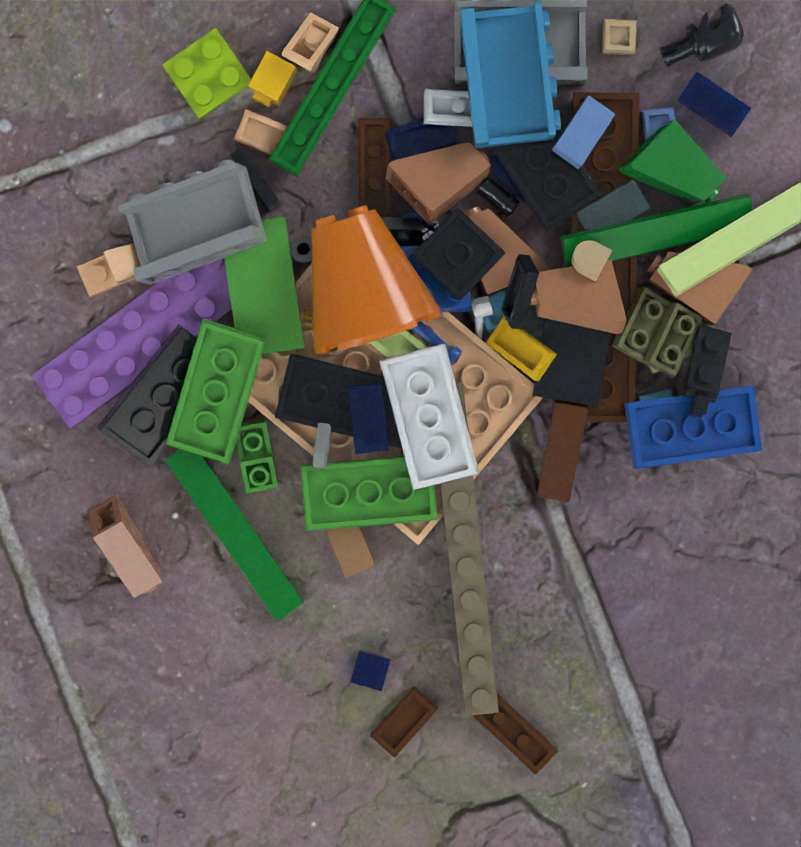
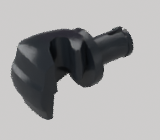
[659,3,744,67]

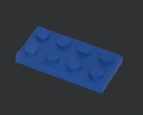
[624,386,763,469]

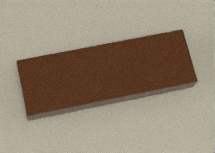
[358,118,392,217]
[537,400,588,502]
[464,692,558,775]

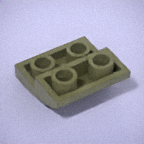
[611,287,702,377]

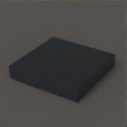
[411,207,506,302]

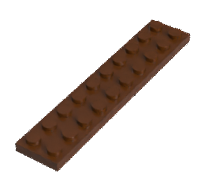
[570,92,639,422]

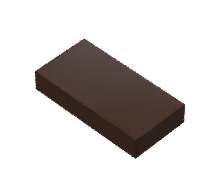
[370,686,438,758]

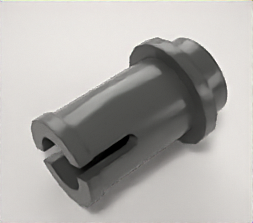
[290,236,312,263]

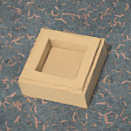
[601,19,637,55]

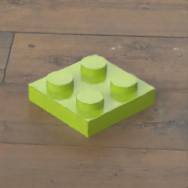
[162,28,251,121]

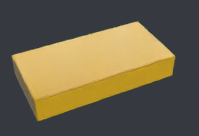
[486,316,557,382]

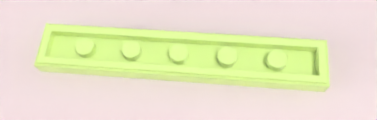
[657,182,801,297]

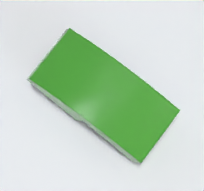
[236,419,279,494]

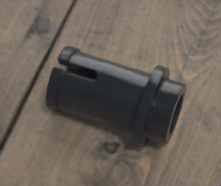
[477,177,520,217]

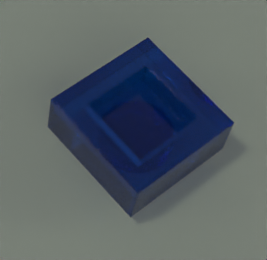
[350,649,391,691]

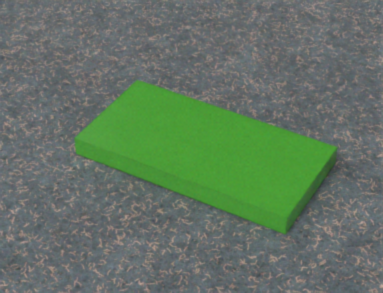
[224,217,305,354]
[166,318,267,464]
[300,456,438,531]

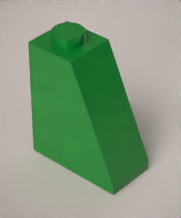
[618,119,726,204]

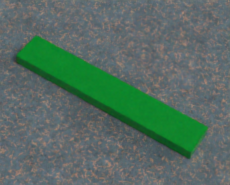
[269,0,396,178]
[560,194,752,267]
[165,449,304,621]

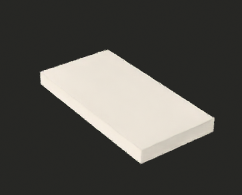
[380,344,479,490]

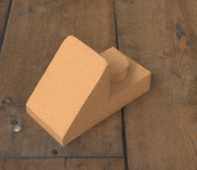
[282,12,339,74]
[77,243,140,298]

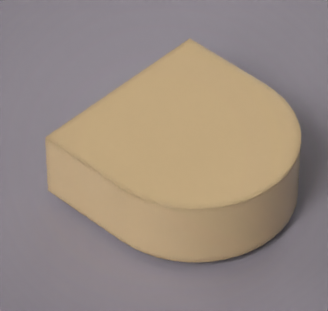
[572,241,612,282]

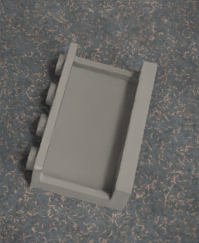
[454,0,588,86]
[117,160,267,285]

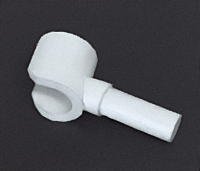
[471,296,493,340]

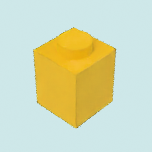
[248,51,298,107]

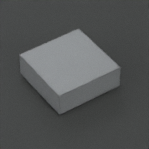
[313,423,331,469]

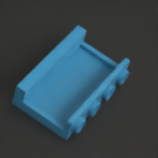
[460,1,561,148]

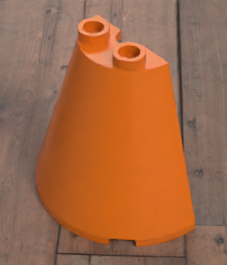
[311,205,442,354]

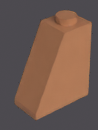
[385,142,491,225]
[463,206,549,296]
[646,252,753,326]
[530,260,627,334]
[89,495,163,598]

